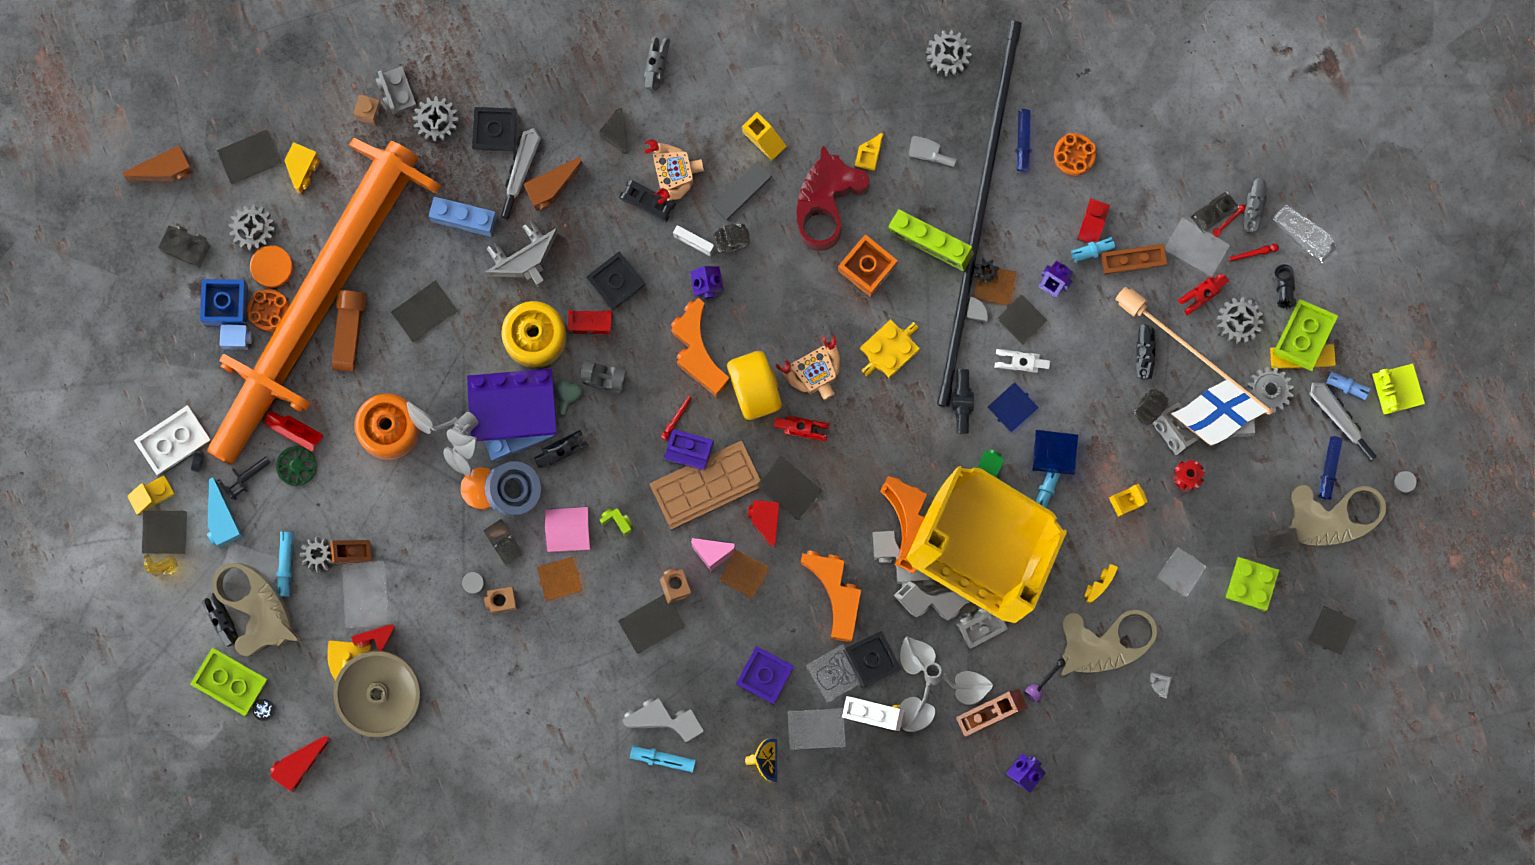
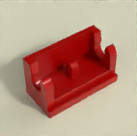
[568,310,612,335]

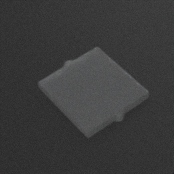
[1156,547,1207,598]

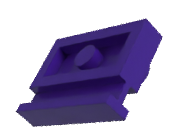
[664,429,714,471]

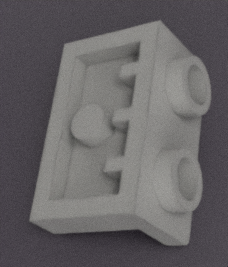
[376,66,417,115]
[1152,402,1201,455]
[955,606,1008,649]

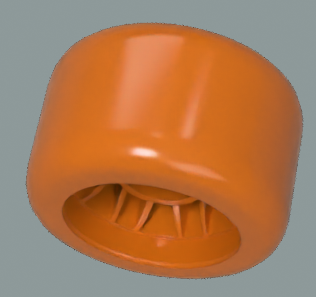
[355,393,421,460]

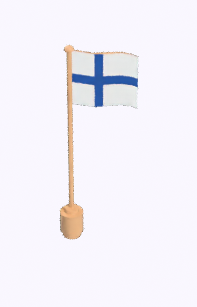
[1115,287,1273,446]

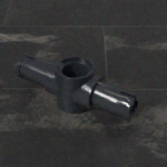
[952,369,974,434]

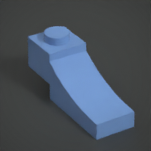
[484,435,555,461]

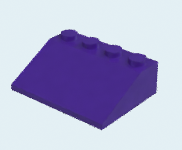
[467,368,557,442]

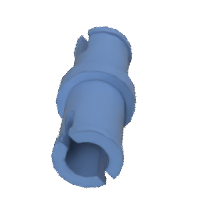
[1326,371,1371,400]

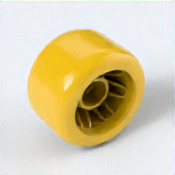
[501,301,567,368]
[727,351,782,420]

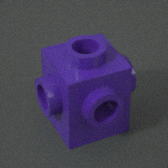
[1038,261,1074,298]
[690,266,724,299]
[1006,754,1046,793]

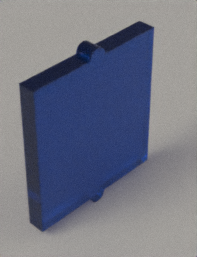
[987,382,1039,433]

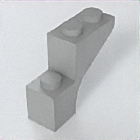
[872,531,937,587]
[894,581,971,620]
[622,697,704,744]

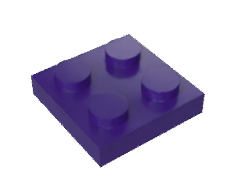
[736,646,794,705]

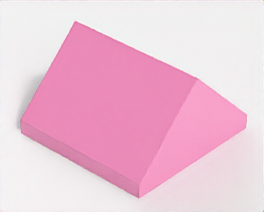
[545,507,590,552]
[691,538,735,571]

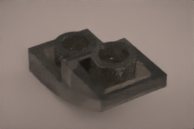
[1191,191,1239,233]

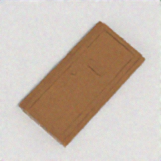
[649,440,763,530]

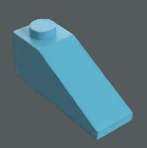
[207,477,243,548]

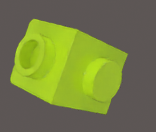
[600,508,633,536]

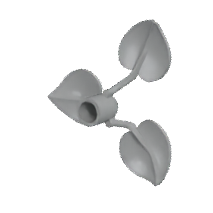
[407,401,478,476]
[899,636,993,732]

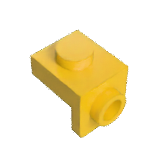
[1109,484,1148,517]

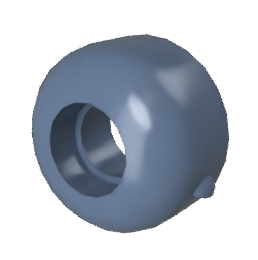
[485,461,541,516]

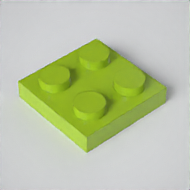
[1225,557,1279,611]

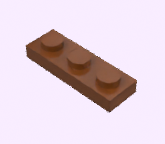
[1101,244,1167,275]

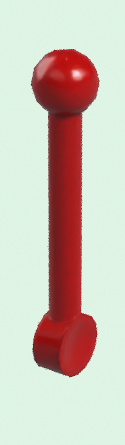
[1212,204,1246,237]

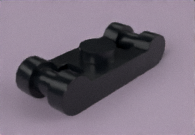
[619,179,676,223]

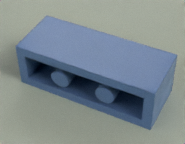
[428,197,497,237]

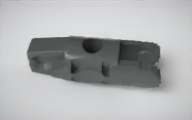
[644,37,670,91]
[1244,177,1267,233]

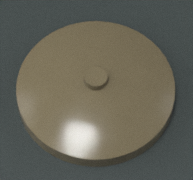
[333,650,420,737]

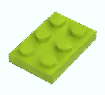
[1273,299,1338,371]
[190,647,268,717]

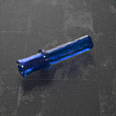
[1015,109,1032,172]
[1318,436,1343,500]

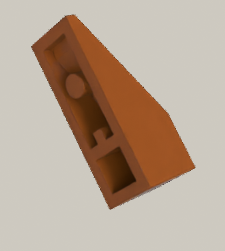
[122,145,193,181]
[523,157,583,211]
[956,689,1028,737]

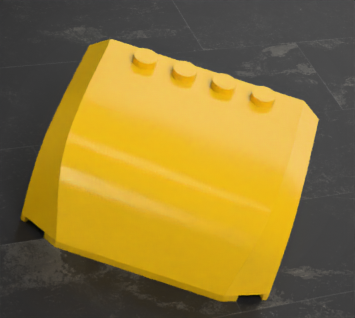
[907,466,1067,623]

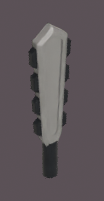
[500,128,542,219]
[1309,382,1377,462]

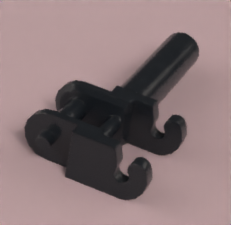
[217,456,271,500]

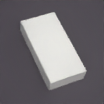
[673,225,715,257]

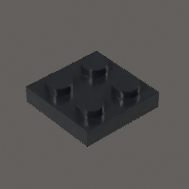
[472,107,517,151]
[586,251,646,311]
[843,631,901,688]

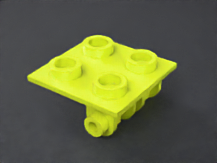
[1372,364,1425,415]

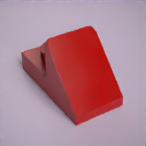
[1077,198,1110,243]
[351,624,394,651]

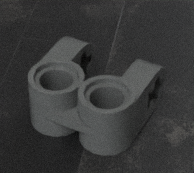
[580,360,628,393]

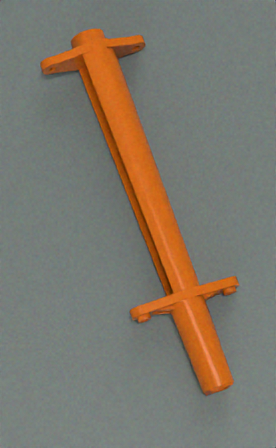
[207,138,441,466]

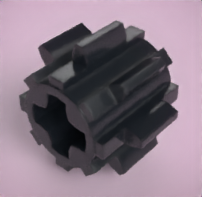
[973,258,999,286]

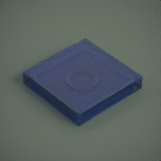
[1032,430,1078,475]

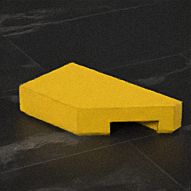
[854,133,884,172]

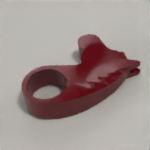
[796,146,870,251]

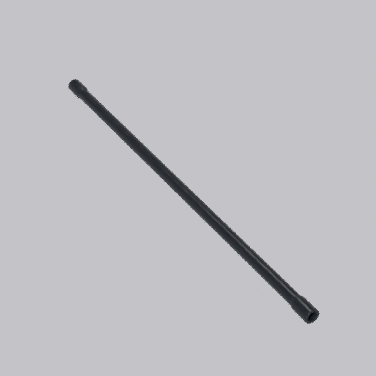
[937,20,1022,407]

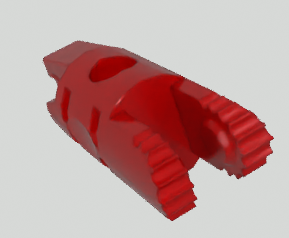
[1177,274,1229,316]
[774,415,830,442]

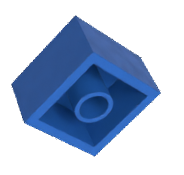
[200,279,248,326]

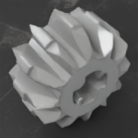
[299,536,334,573]

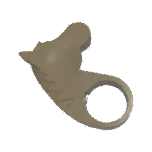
[1287,485,1386,547]
[212,563,301,656]
[1061,610,1157,676]

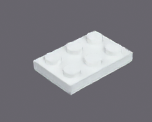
[134,405,211,476]

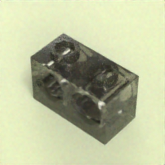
[158,225,210,268]

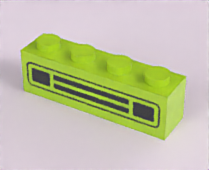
[888,209,974,271]

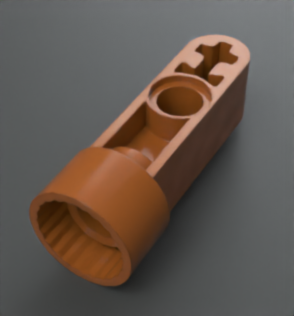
[332,290,367,372]

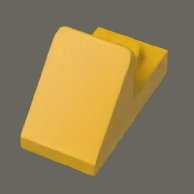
[127,475,175,515]

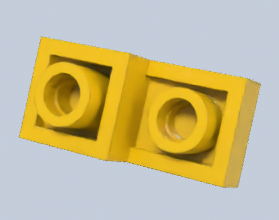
[1084,564,1118,605]

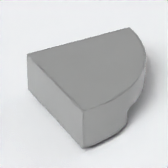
[966,297,988,322]
[1150,672,1172,699]

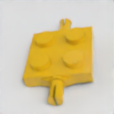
[860,319,920,379]

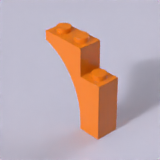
[671,298,730,397]
[880,476,927,574]
[801,551,861,642]

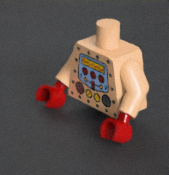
[644,139,704,204]
[776,333,840,400]

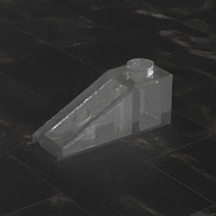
[1272,204,1337,263]

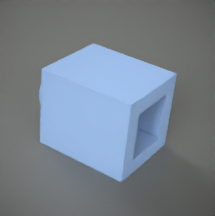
[220,325,252,350]

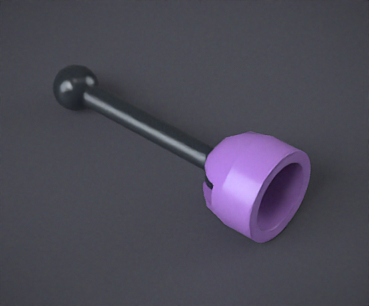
[1024,659,1065,703]

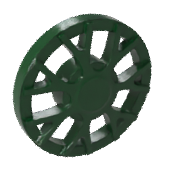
[276,446,316,486]

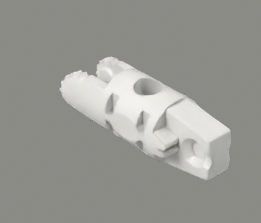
[994,349,1050,373]

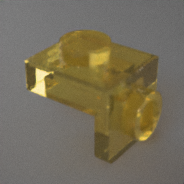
[143,554,179,577]

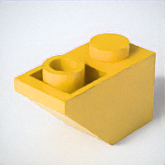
[742,112,787,161]
[284,142,320,194]

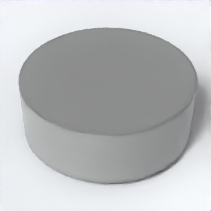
[1394,471,1416,493]
[462,572,484,594]

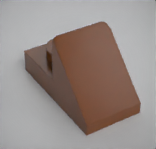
[330,540,372,565]

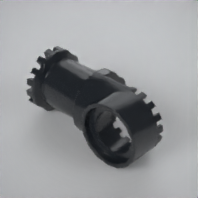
[1274,264,1297,310]

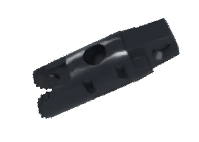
[1136,324,1156,380]
[534,430,588,467]
[202,593,239,647]

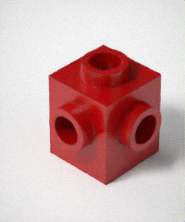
[1173,459,1205,492]

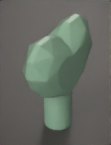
[555,379,583,415]

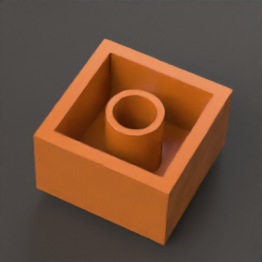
[838,234,898,298]

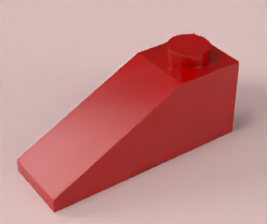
[269,736,331,793]

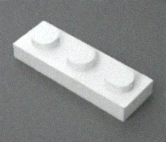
[842,696,904,731]

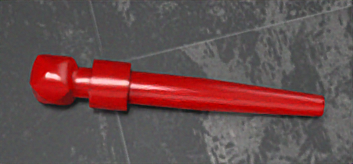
[1229,243,1279,261]
[661,396,691,441]

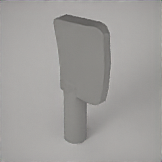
[908,136,957,167]

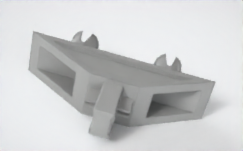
[484,220,558,287]

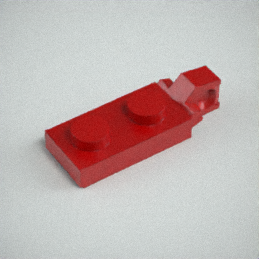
[264,411,324,451]

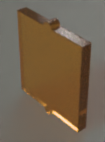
[974,268,1016,306]
[719,550,769,598]
[537,557,582,601]

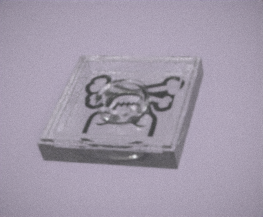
[806,644,860,703]

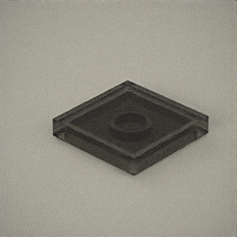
[142,511,187,554]

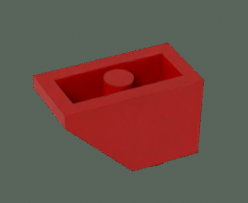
[748,500,779,548]

